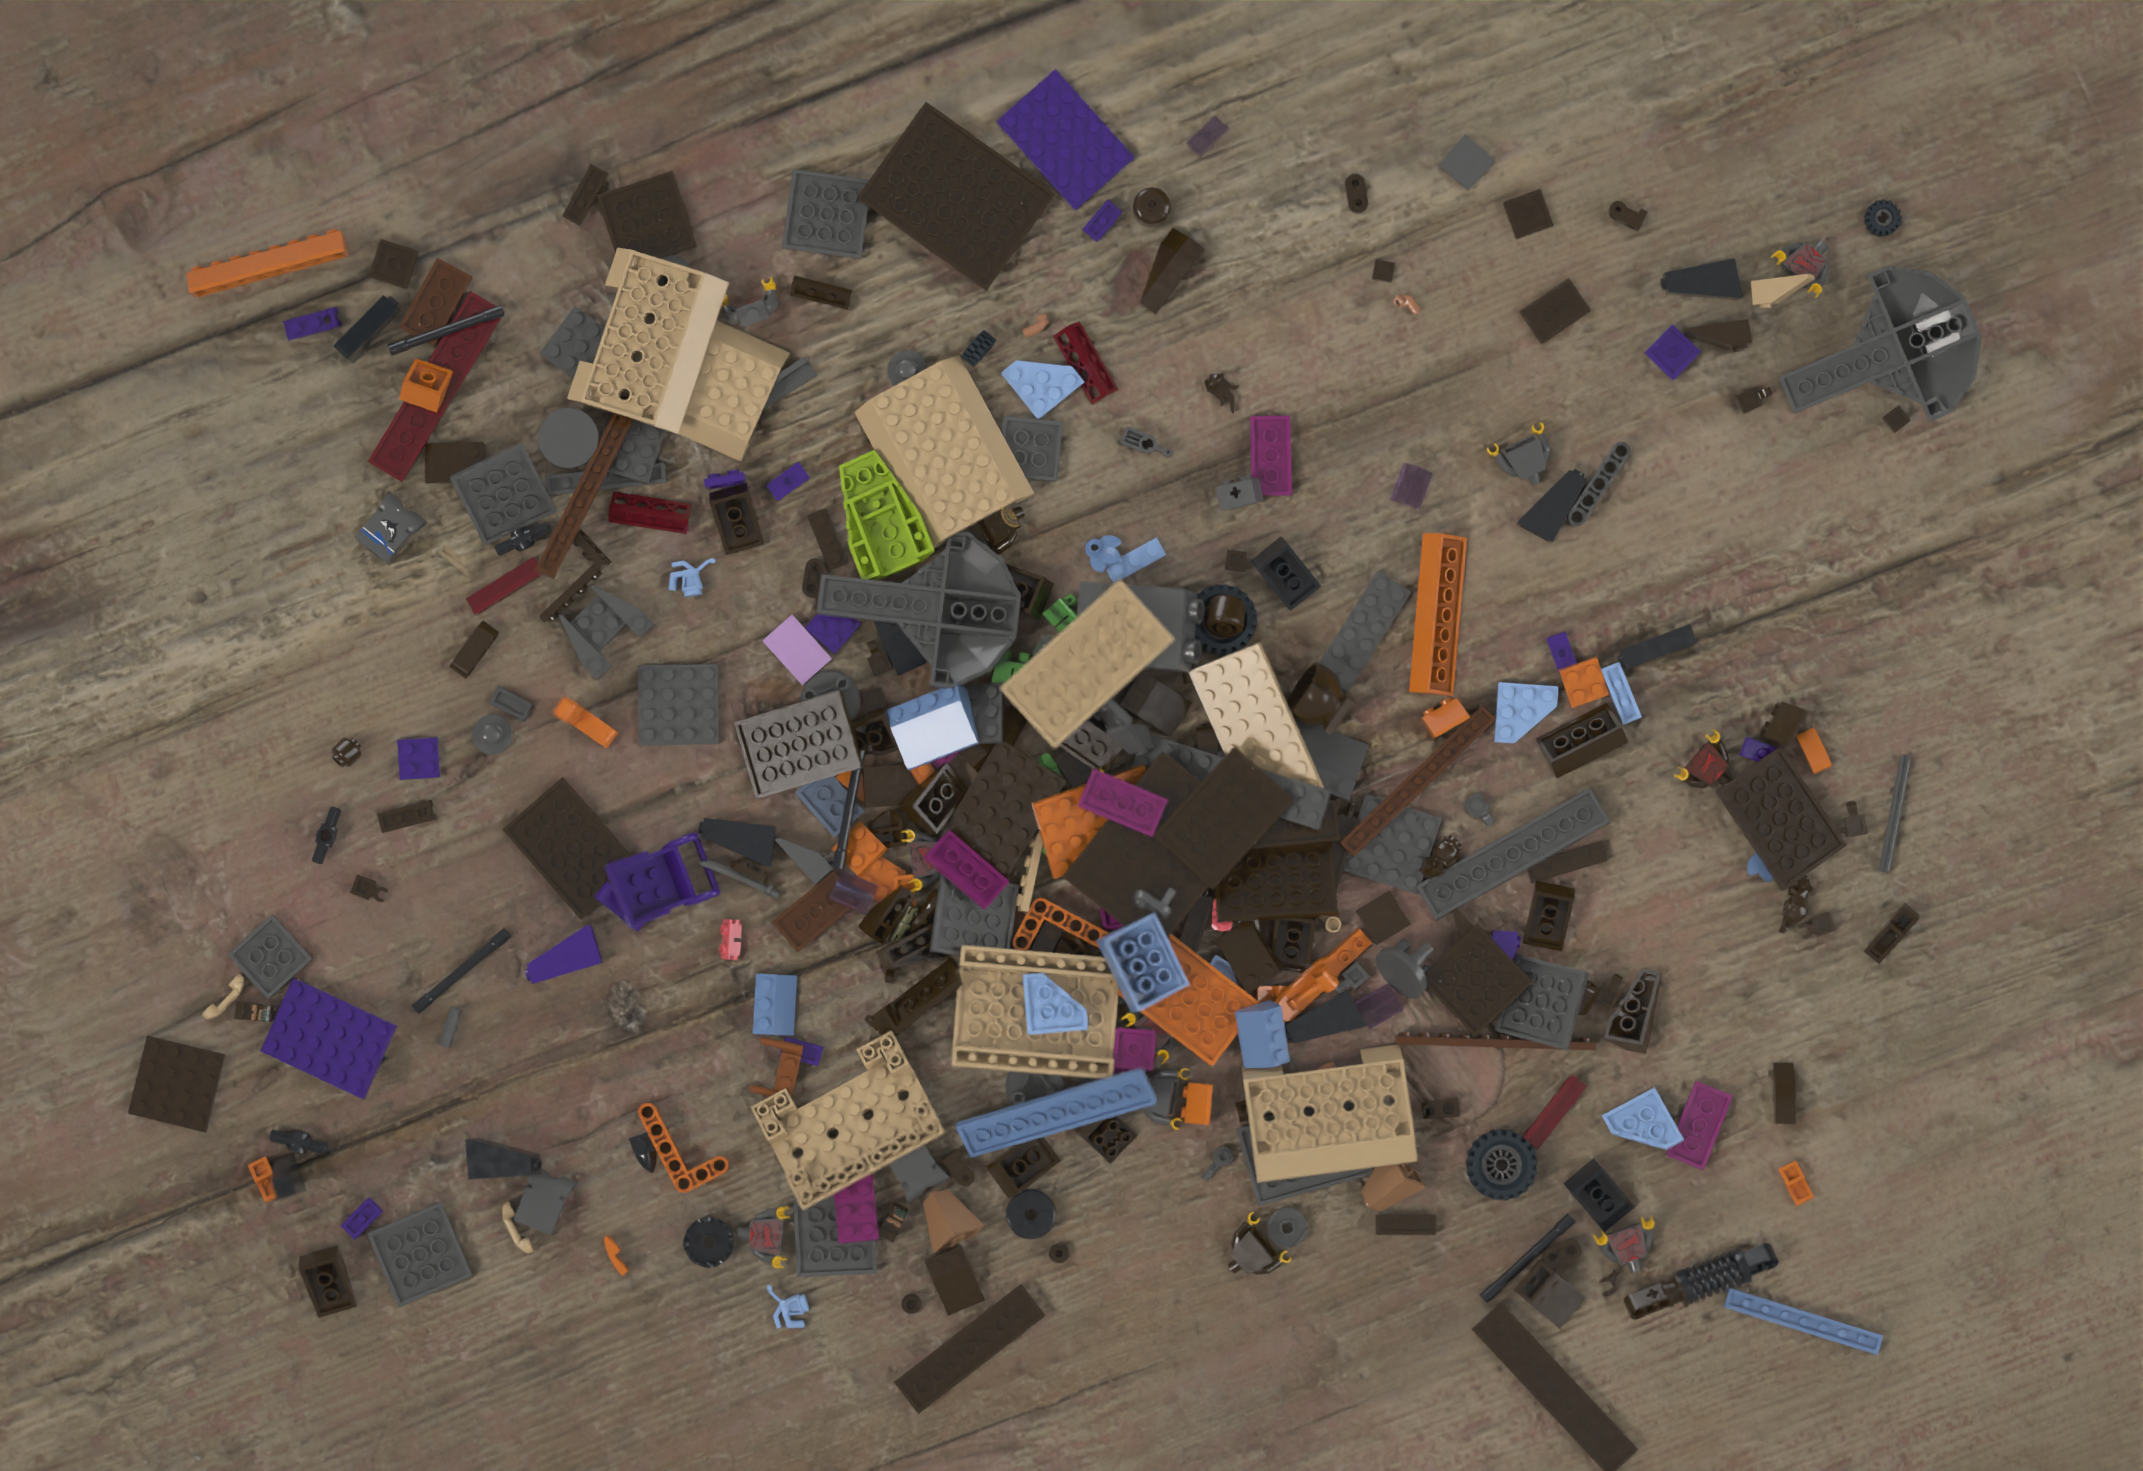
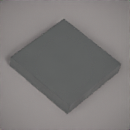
[1439,135,1495,191]

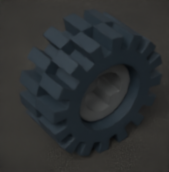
[1864,199,1902,237]
[961,330,996,367]

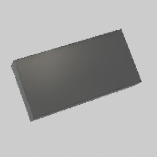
[489,686,534,722]

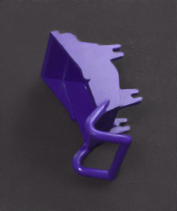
[605,832,720,928]

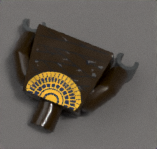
[977,505,1025,555]

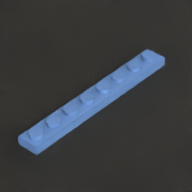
[1723,1288,1883,1355]

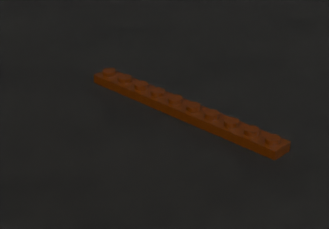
[535,396,634,579]
[1340,705,1496,858]
[1394,1032,1596,1051]

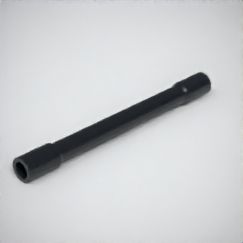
[388,305,505,356]
[832,750,866,870]
[412,928,512,1014]
[1479,1213,1575,1303]

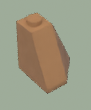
[1361,1163,1426,1211]
[923,1189,984,1253]

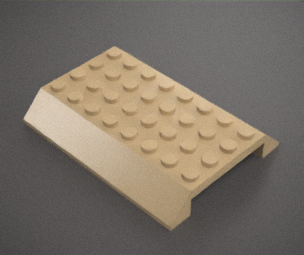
[620,314,790,462]
[854,355,1034,548]
[951,945,1119,1079]

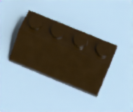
[1536,703,1628,778]

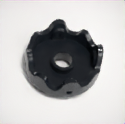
[1006,1189,1056,1239]
[683,1217,734,1268]

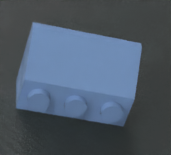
[753,973,797,1036]
[1235,1000,1290,1068]

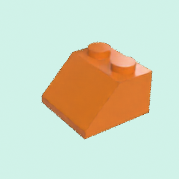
[399,358,453,412]
[1421,697,1470,739]
[1181,1082,1213,1125]

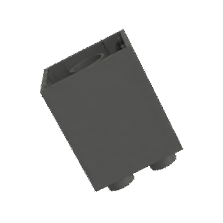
[1077,582,1204,672]

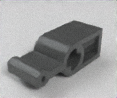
[1120,426,1173,458]

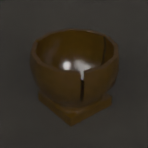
[1287,662,1354,735]

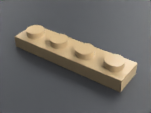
[1016,832,1043,913]

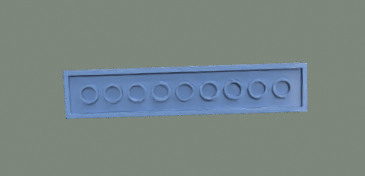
[955,1068,1157,1158]

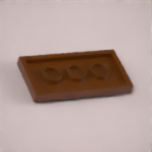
[399,258,473,347]
[772,871,859,953]

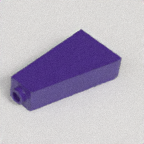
[525,925,603,984]

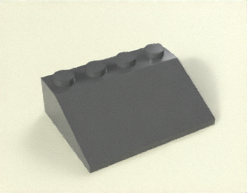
[1296,723,1369,801]

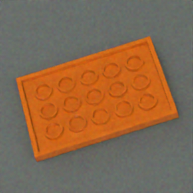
[1031,764,1146,879]
[1116,934,1260,1067]

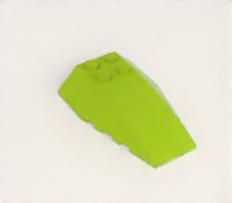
[839,450,935,580]

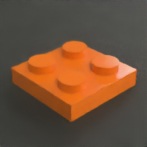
[1558,657,1609,708]
[832,821,888,877]
[851,856,906,902]

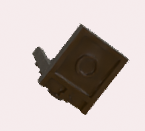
[540,528,612,622]

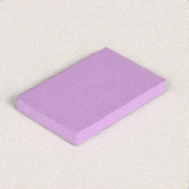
[763,615,832,685]

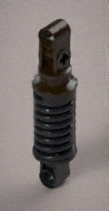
[1623,1243,1779,1320]

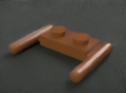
[749,1036,804,1098]

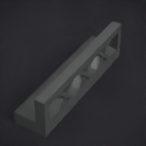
[763,357,817,410]

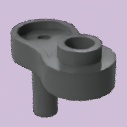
[1133,888,1176,919]

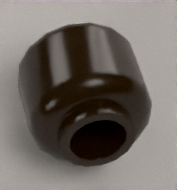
[332,738,362,767]

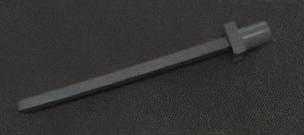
[699,860,781,899]

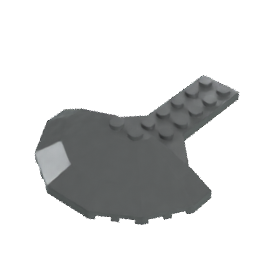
[1779,266,1982,422]
[817,531,1021,689]

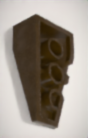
[1140,228,1205,315]
[959,703,1028,773]
[851,705,899,756]
[1604,968,1662,1054]

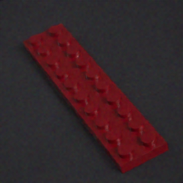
[368,291,505,483]

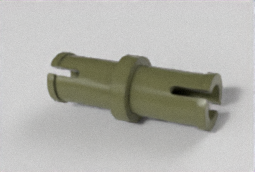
[889,904,919,941]

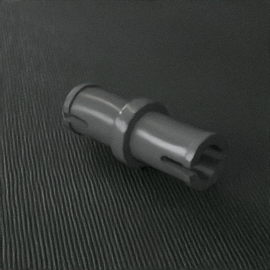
[438,1006,462,1048]

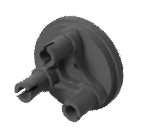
[538,408,599,468]
[801,671,861,721]
[1376,939,1434,999]
[1005,1071,1065,1106]

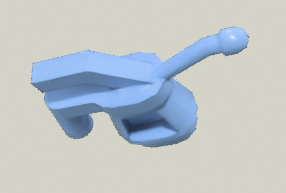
[668,558,716,597]
[767,1285,809,1328]

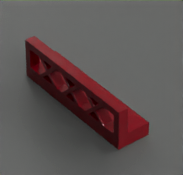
[1053,321,1118,405]
[608,491,692,534]
[466,557,543,616]
[1523,1074,1587,1149]

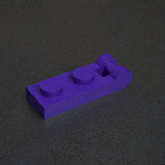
[283,307,342,341]

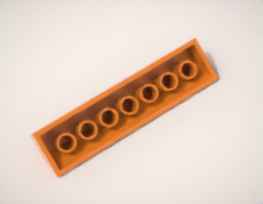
[187,229,350,298]
[1409,533,1467,696]

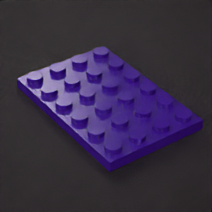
[996,69,1135,211]
[260,978,397,1100]

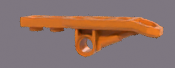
[1274,928,1372,1022]

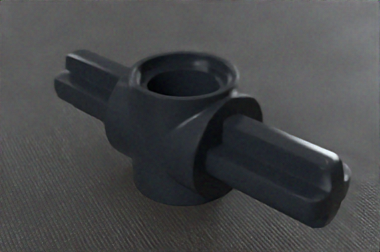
[494,522,551,556]
[312,806,341,864]
[269,1130,329,1154]

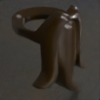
[1205,373,1239,414]

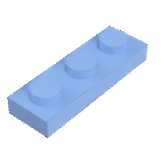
[1105,538,1166,584]
[1601,662,1642,725]

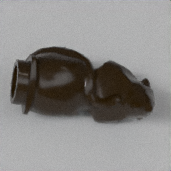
[1419,835,1462,879]

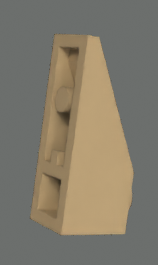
[1751,274,1815,309]

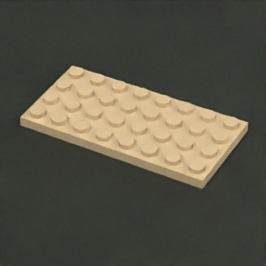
[1000,580,1175,748]
[1188,643,1325,789]

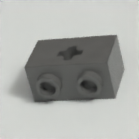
[1215,475,1264,511]

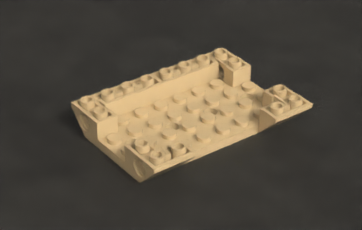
[567,248,729,434]
[751,1030,945,1210]
[1241,1044,1417,1183]

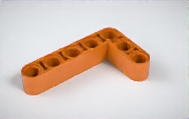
[552,696,619,749]
[1013,898,1109,951]
[638,1103,730,1193]

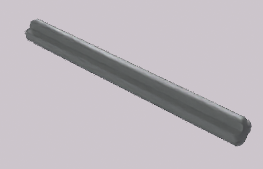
[1879,755,1912,873]

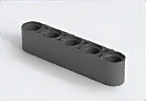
[1567,442,1631,527]

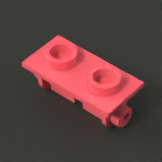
[719,919,742,960]

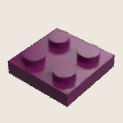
[1113,1028,1156,1072]

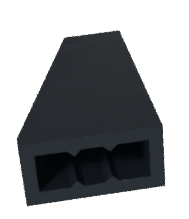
[1660,258,1743,300]
[333,295,401,363]
[1516,469,1587,543]
[1617,624,1697,670]
[699,818,776,866]
[1284,990,1367,1043]
[465,1138,542,1180]
[271,1153,307,1200]

